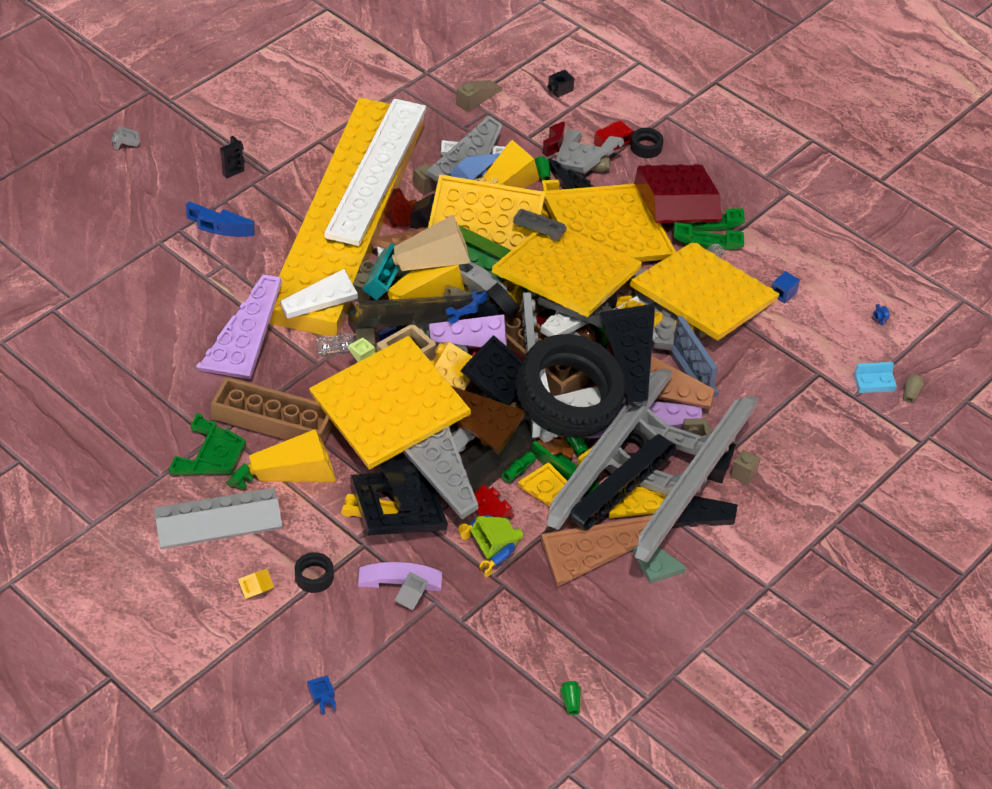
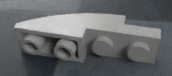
[459,261,508,300]

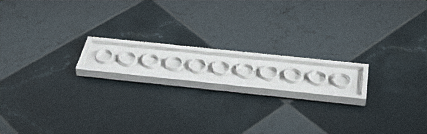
[325,98,426,246]

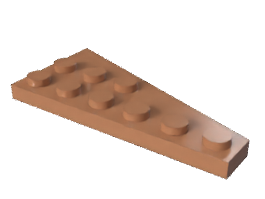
[608,346,715,409]
[541,515,653,587]

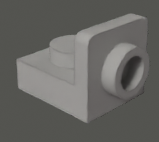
[111,126,140,150]

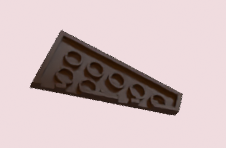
[451,386,525,455]

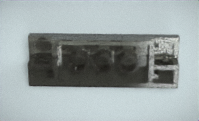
[352,295,471,328]
[460,420,539,493]

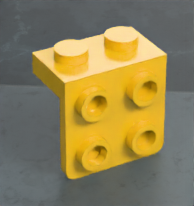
[430,341,473,390]

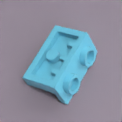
[854,362,897,393]

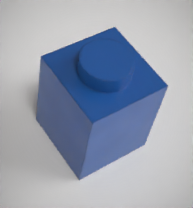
[772,271,800,304]

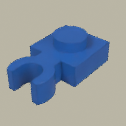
[307,675,336,714]

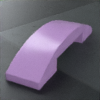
[358,562,442,591]

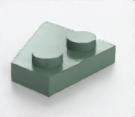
[633,547,686,584]

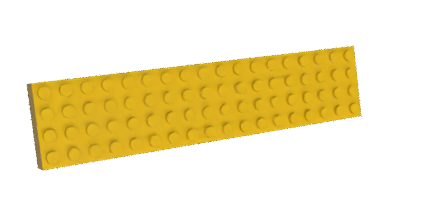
[269,98,424,338]

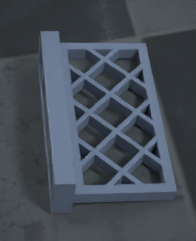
[667,316,719,397]

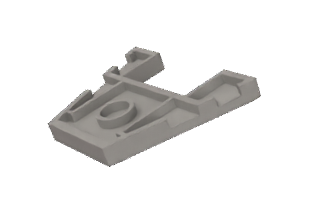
[556,129,624,173]

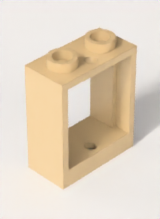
[377,323,437,360]

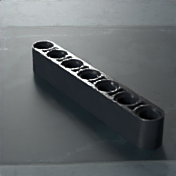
[568,434,676,531]

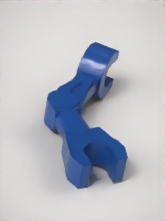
[445,290,488,324]

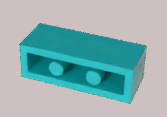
[362,243,400,300]

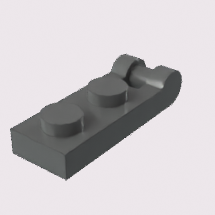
[513,209,567,241]

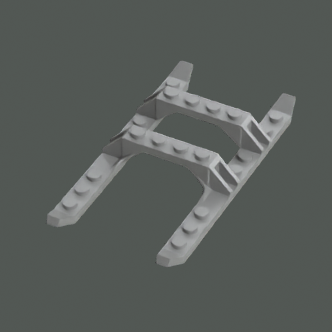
[546,368,758,563]

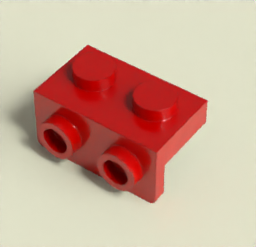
[474,484,515,518]

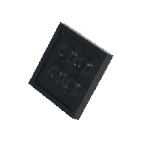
[460,335,523,405]

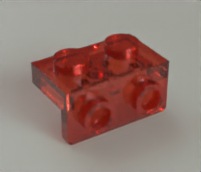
[384,188,417,228]

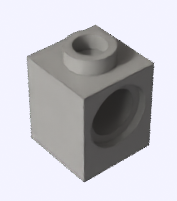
[394,572,428,610]

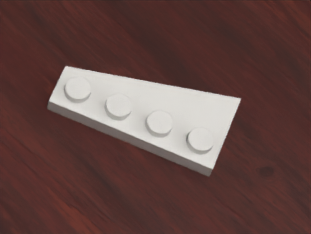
[281,269,358,319]

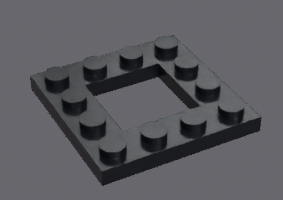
[350,471,448,536]

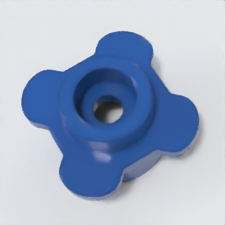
[873,304,890,325]

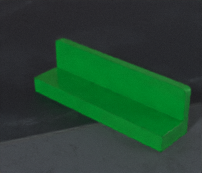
[532,441,599,498]

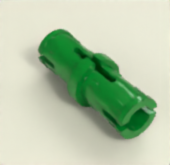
[501,451,536,483]

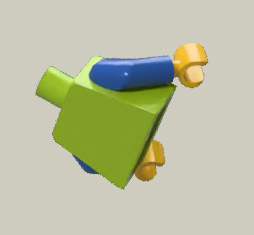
[458,515,523,577]

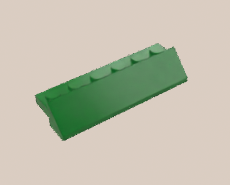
[459,225,528,293]

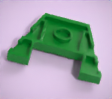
[169,413,246,475]

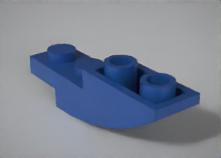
[185,201,255,237]

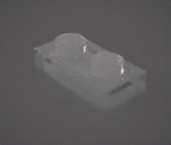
[315,333,355,357]

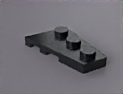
[672,496,738,528]

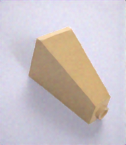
[392,215,470,271]

